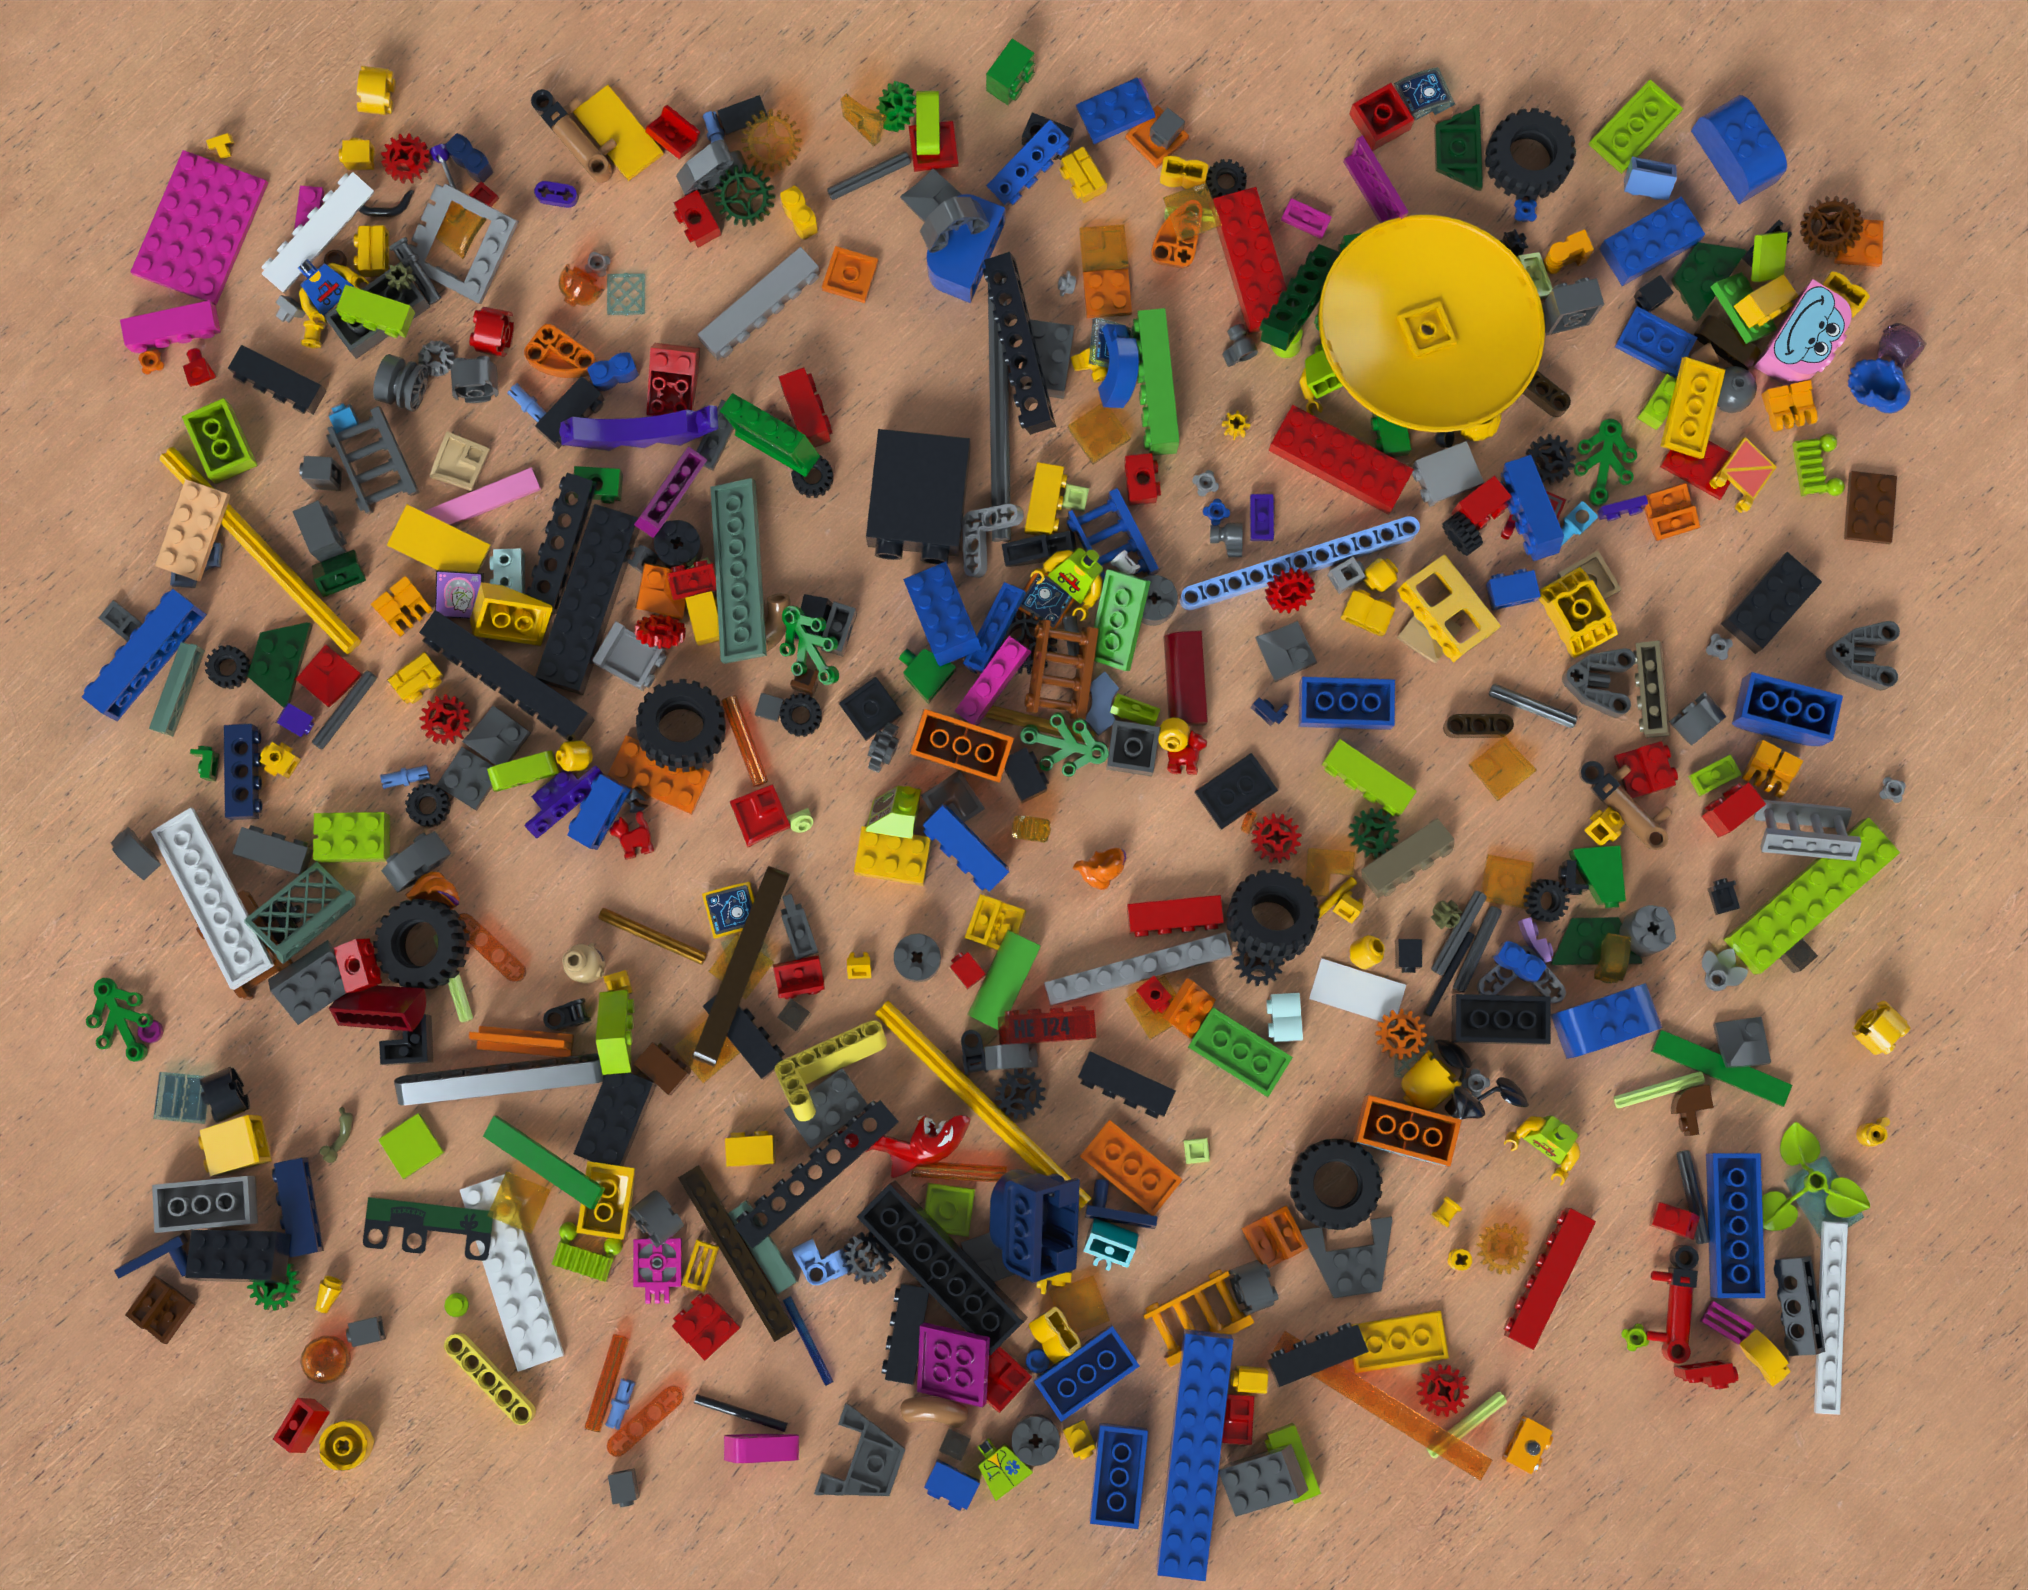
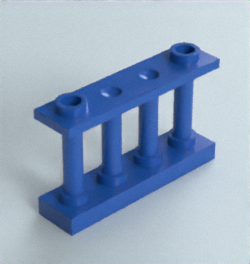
[1066,488,1159,584]

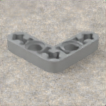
[962,504,1024,578]
[1477,946,1566,1003]

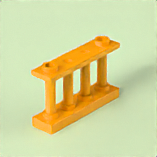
[1142,1269,1254,1367]

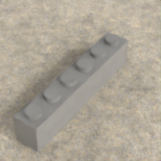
[698,247,820,361]

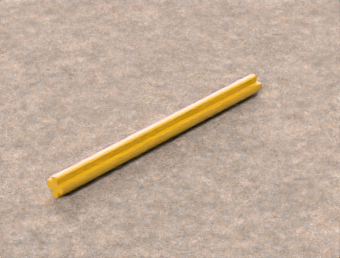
[159,447,361,654]
[875,1000,1091,1211]

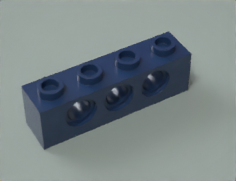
[224,724,262,820]

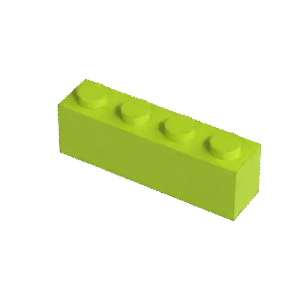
[1322,739,1417,817]

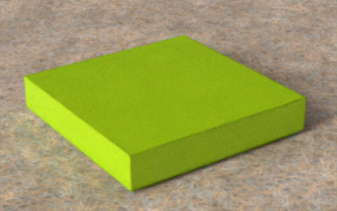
[1751,232,1788,282]
[378,1113,445,1179]
[925,1183,975,1237]

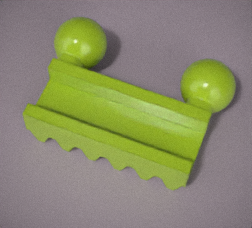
[1792,434,1845,496]
[552,1222,623,1282]

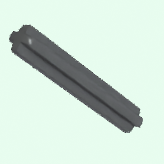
[827,152,911,200]
[312,671,377,749]
[1489,684,1577,728]
[1431,890,1487,975]
[1453,906,1502,993]
[1676,1150,1710,1244]

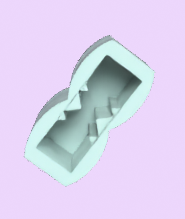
[1266,993,1303,1042]

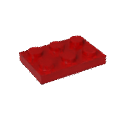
[1660,440,1732,500]

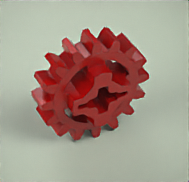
[381,133,431,184]
[1265,568,1316,614]
[635,614,686,649]
[419,694,472,746]
[1251,813,1302,864]
[1416,1364,1469,1417]

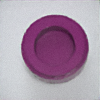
[138,1020,164,1043]

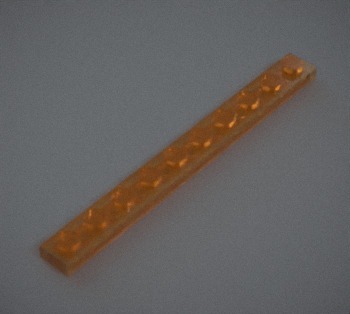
[1272,1331,1493,1481]

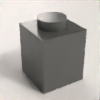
[1149,107,1185,149]
[346,1316,386,1347]
[608,1468,639,1507]

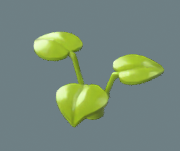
[1762,1122,1870,1231]

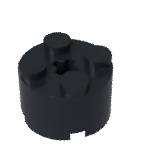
[654,520,703,569]
[200,1067,250,1123]

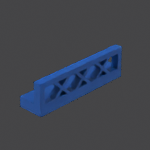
[963,582,1026,674]

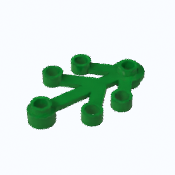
[1573,419,1637,506]
[780,605,839,685]
[1020,712,1109,777]
[86,978,153,1062]

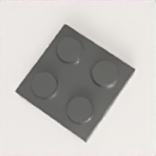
[436,747,493,811]

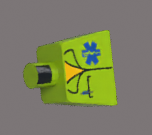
[977,1438,1033,1501]

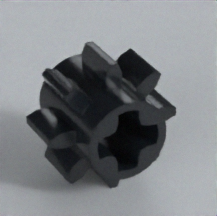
[1499,229,1528,257]

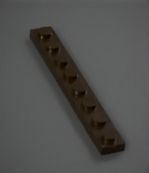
[678,1165,796,1342]

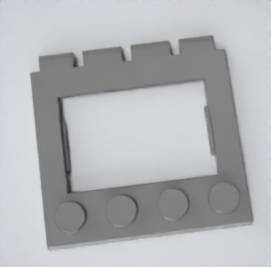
[409,184,519,304]

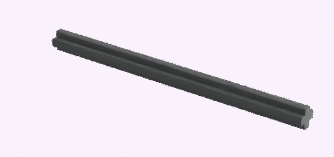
[988,278,1011,542]

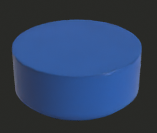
[1026,1348,1050,1373]

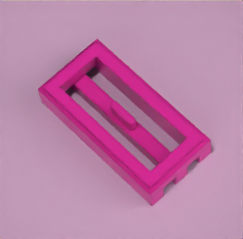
[1700,1301,1755,1345]

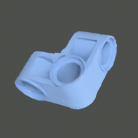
[792,1238,850,1285]

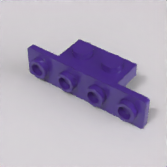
[524,766,604,838]

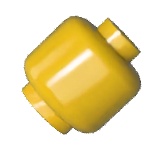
[1363,558,1399,592]
[1158,718,1190,752]
[556,740,593,771]
[1349,935,1385,969]

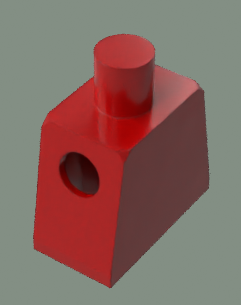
[1649,1202,1700,1240]

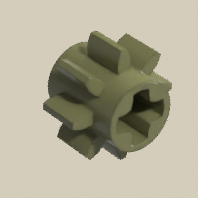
[385,262,416,293]
[1431,900,1462,929]

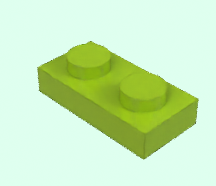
[1110,693,1160,726]
[1688,754,1742,797]

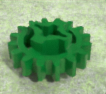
[876,81,917,133]
[247,1263,302,1311]

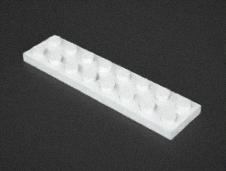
[151,807,275,990]
[460,1174,564,1372]

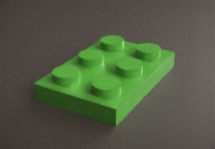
[1711,272,1777,344]

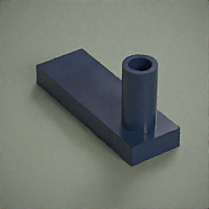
[1085,1179,1158,1229]
[114,1232,188,1279]

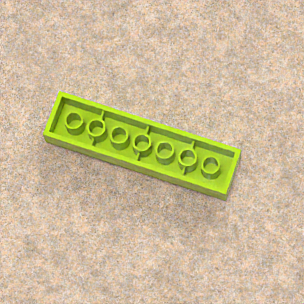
[1723,817,1900,975]

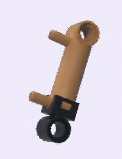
[531,89,617,183]
[1579,761,1672,850]

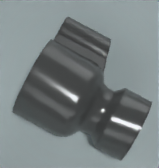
[1222,324,1258,367]
[1210,523,1243,557]

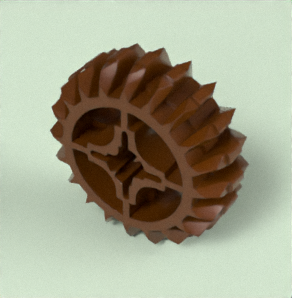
[1800,196,1864,258]

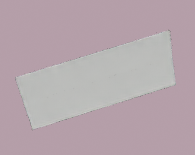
[1309,958,1406,1025]

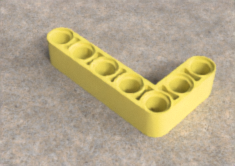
[774,1020,887,1121]

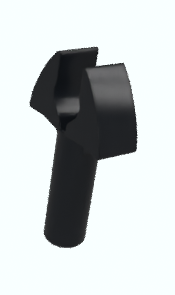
[624,786,650,813]

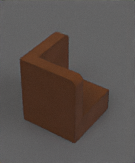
[790,666,819,696]

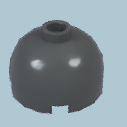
[1717,366,1757,413]

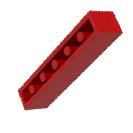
[1503,1208,1596,1350]

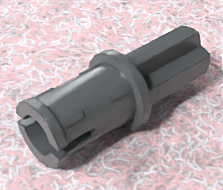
[1062,616,1080,656]

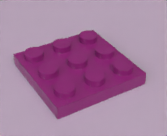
[917,1322,990,1407]

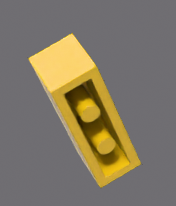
[1734,274,1799,328]
[1025,462,1067,536]

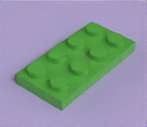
[1094,569,1151,671]
[1188,1007,1293,1098]

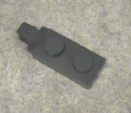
[781,894,819,960]

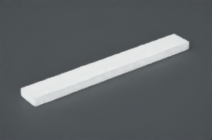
[1814,1221,1848,1415]

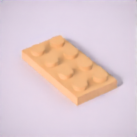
[155,479,231,582]

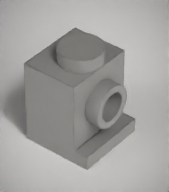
[1327,557,1365,595]

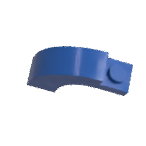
[1098,324,1139,408]

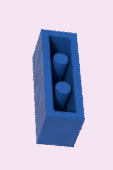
[567,774,631,850]

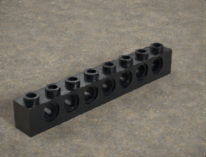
[983,252,1056,435]
[734,1100,899,1249]

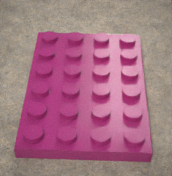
[130,150,268,305]

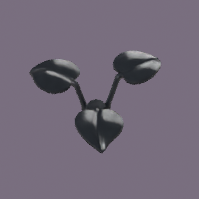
[1435,1040,1529,1120]

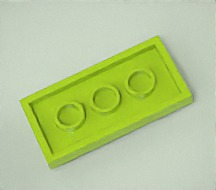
[1588,79,1683,174]

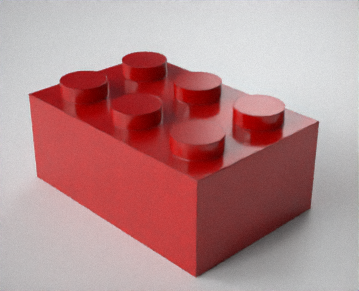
[778,367,833,448]

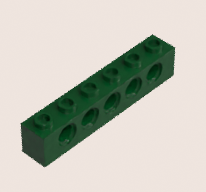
[1259,244,1341,351]

